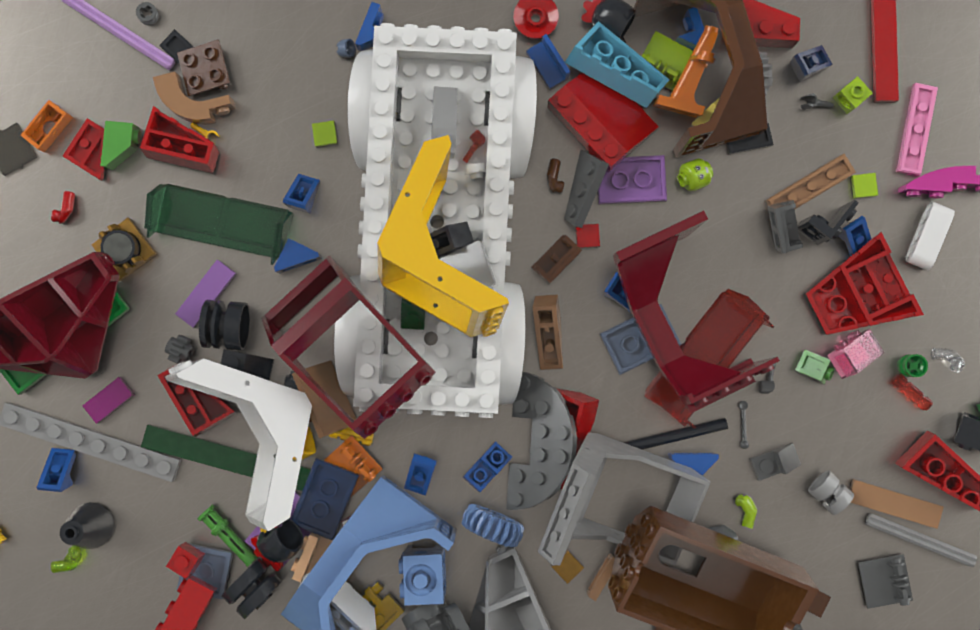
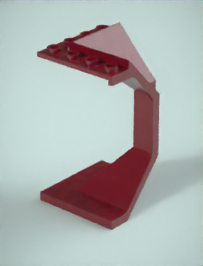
[613,211,780,413]

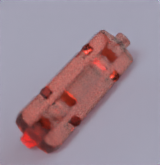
[891,374,933,411]

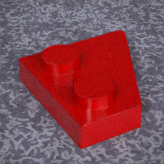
[63,118,105,181]

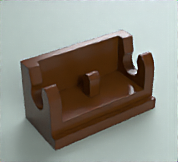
[531,235,582,284]

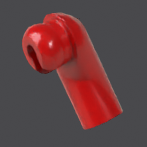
[51,191,75,224]

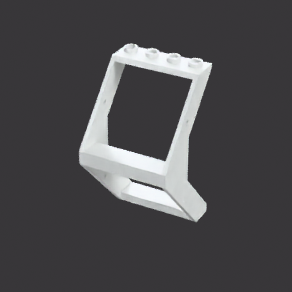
[165,358,312,531]

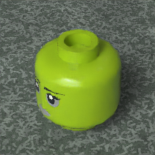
[677,158,713,192]

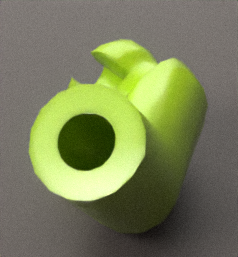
[735,494,757,529]

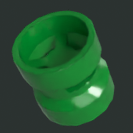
[897,354,928,377]

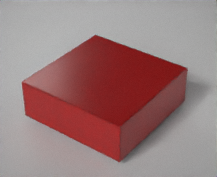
[575,224,600,248]

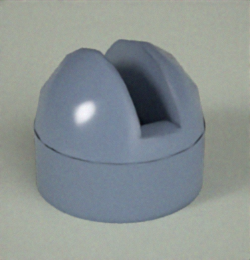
[336,39,356,58]

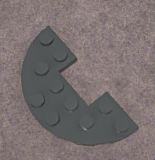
[507,372,577,510]

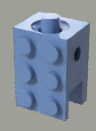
[399,544,447,605]

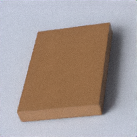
[292,360,356,439]

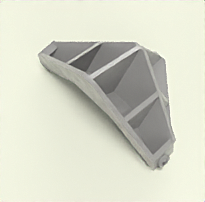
[469,545,552,630]

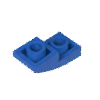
[463,442,512,493]

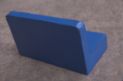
[526,34,571,90]

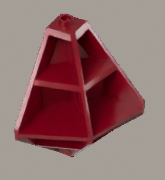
[0,252,120,379]

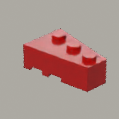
[140,106,219,173]

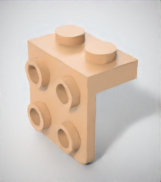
[291,533,332,582]

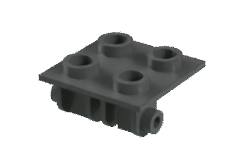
[858,554,913,609]

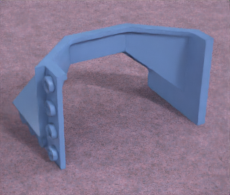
[281,475,457,630]

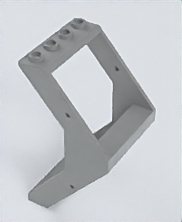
[538,432,711,566]

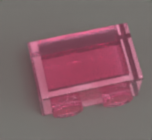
[827,329,885,379]

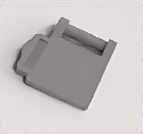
[436,241,496,307]

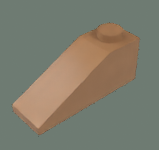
[533,295,563,370]

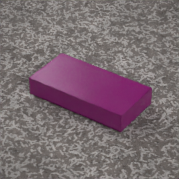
[82,377,135,424]

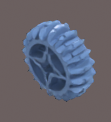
[462,504,524,547]

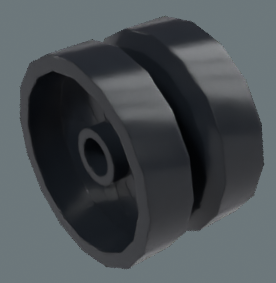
[221,558,282,620]

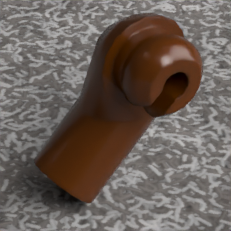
[547,158,565,193]

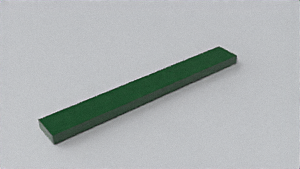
[141,424,311,491]

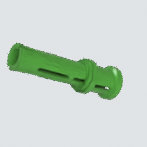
[197,504,257,567]

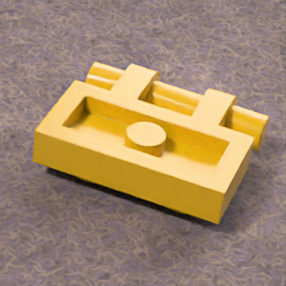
[362,582,405,630]

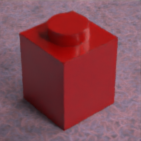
[166,542,205,579]

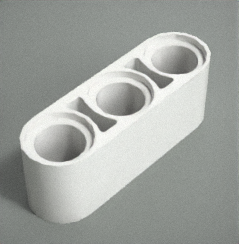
[905,201,955,271]

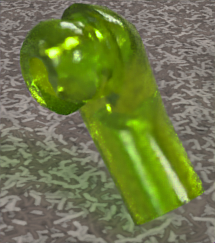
[51,546,82,573]

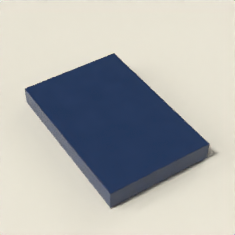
[291,458,359,541]

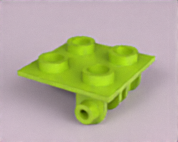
[641,31,693,91]

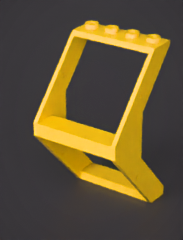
[377,135,509,338]

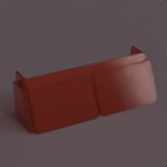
[644,289,774,429]

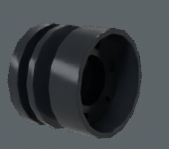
[199,300,250,351]

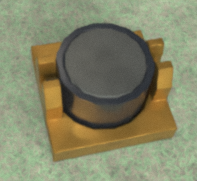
[91,218,157,282]

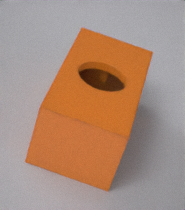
[20,100,73,152]

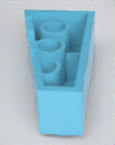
[565,21,669,108]

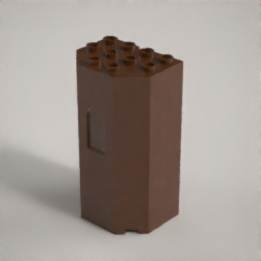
[608,505,819,630]

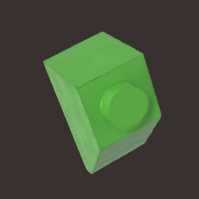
[100,121,142,171]

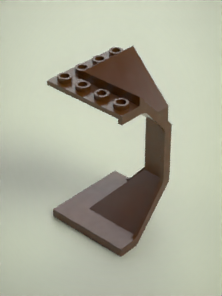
[634,0,768,158]

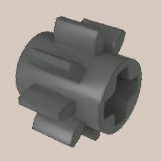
[165,335,194,364]

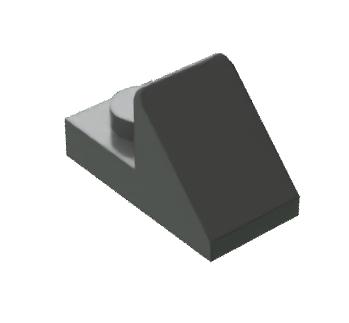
[749,443,801,481]

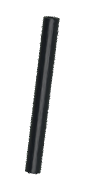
[623,418,728,450]

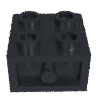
[797,200,859,245]

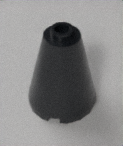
[60,502,115,549]

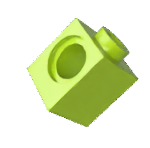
[832,76,873,114]

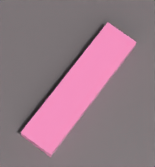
[896,83,938,177]

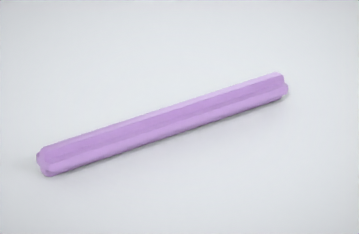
[61,0,176,70]

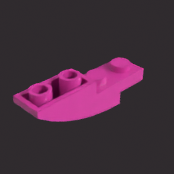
[898,166,980,199]

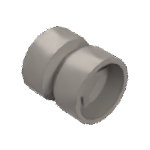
[808,470,854,515]

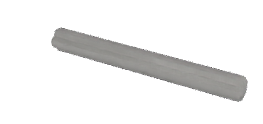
[865,513,977,567]

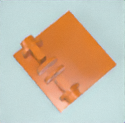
[324,435,383,497]

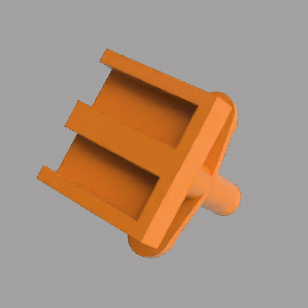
[653,25,719,118]

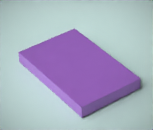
[598,155,667,205]

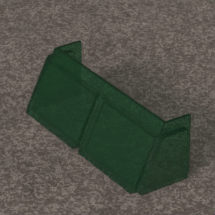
[144,184,293,265]

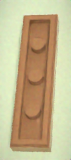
[765,153,856,209]
[850,479,944,529]

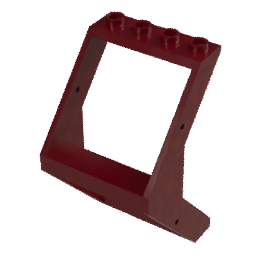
[261,255,436,439]

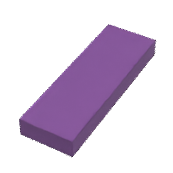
[175,260,237,328]

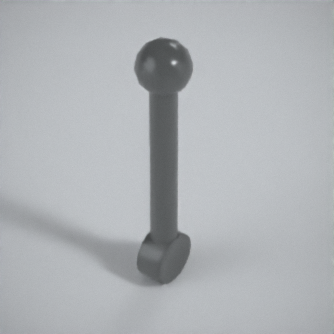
[738,401,749,449]

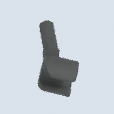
[801,93,834,110]
[759,363,776,394]

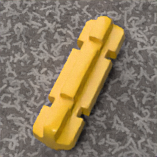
[328,427,374,446]

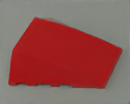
[806,232,924,335]

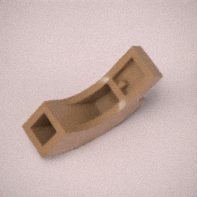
[153,71,236,125]

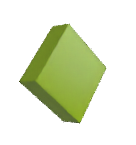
[312,120,338,148]
[851,173,878,199]

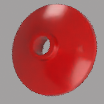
[513,0,559,39]

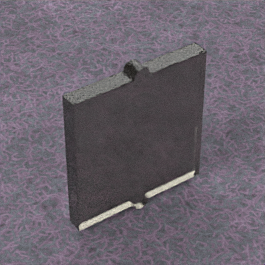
[0,123,37,176]

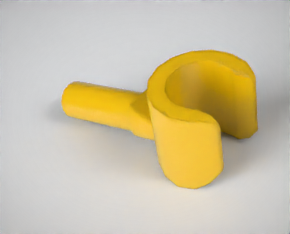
[190,122,220,140]

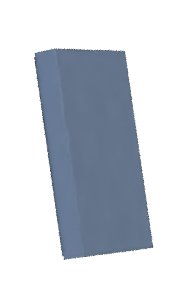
[599,304,682,375]

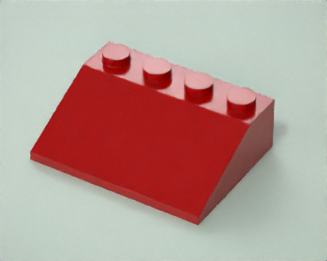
[547,73,659,173]

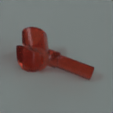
[463,130,486,163]

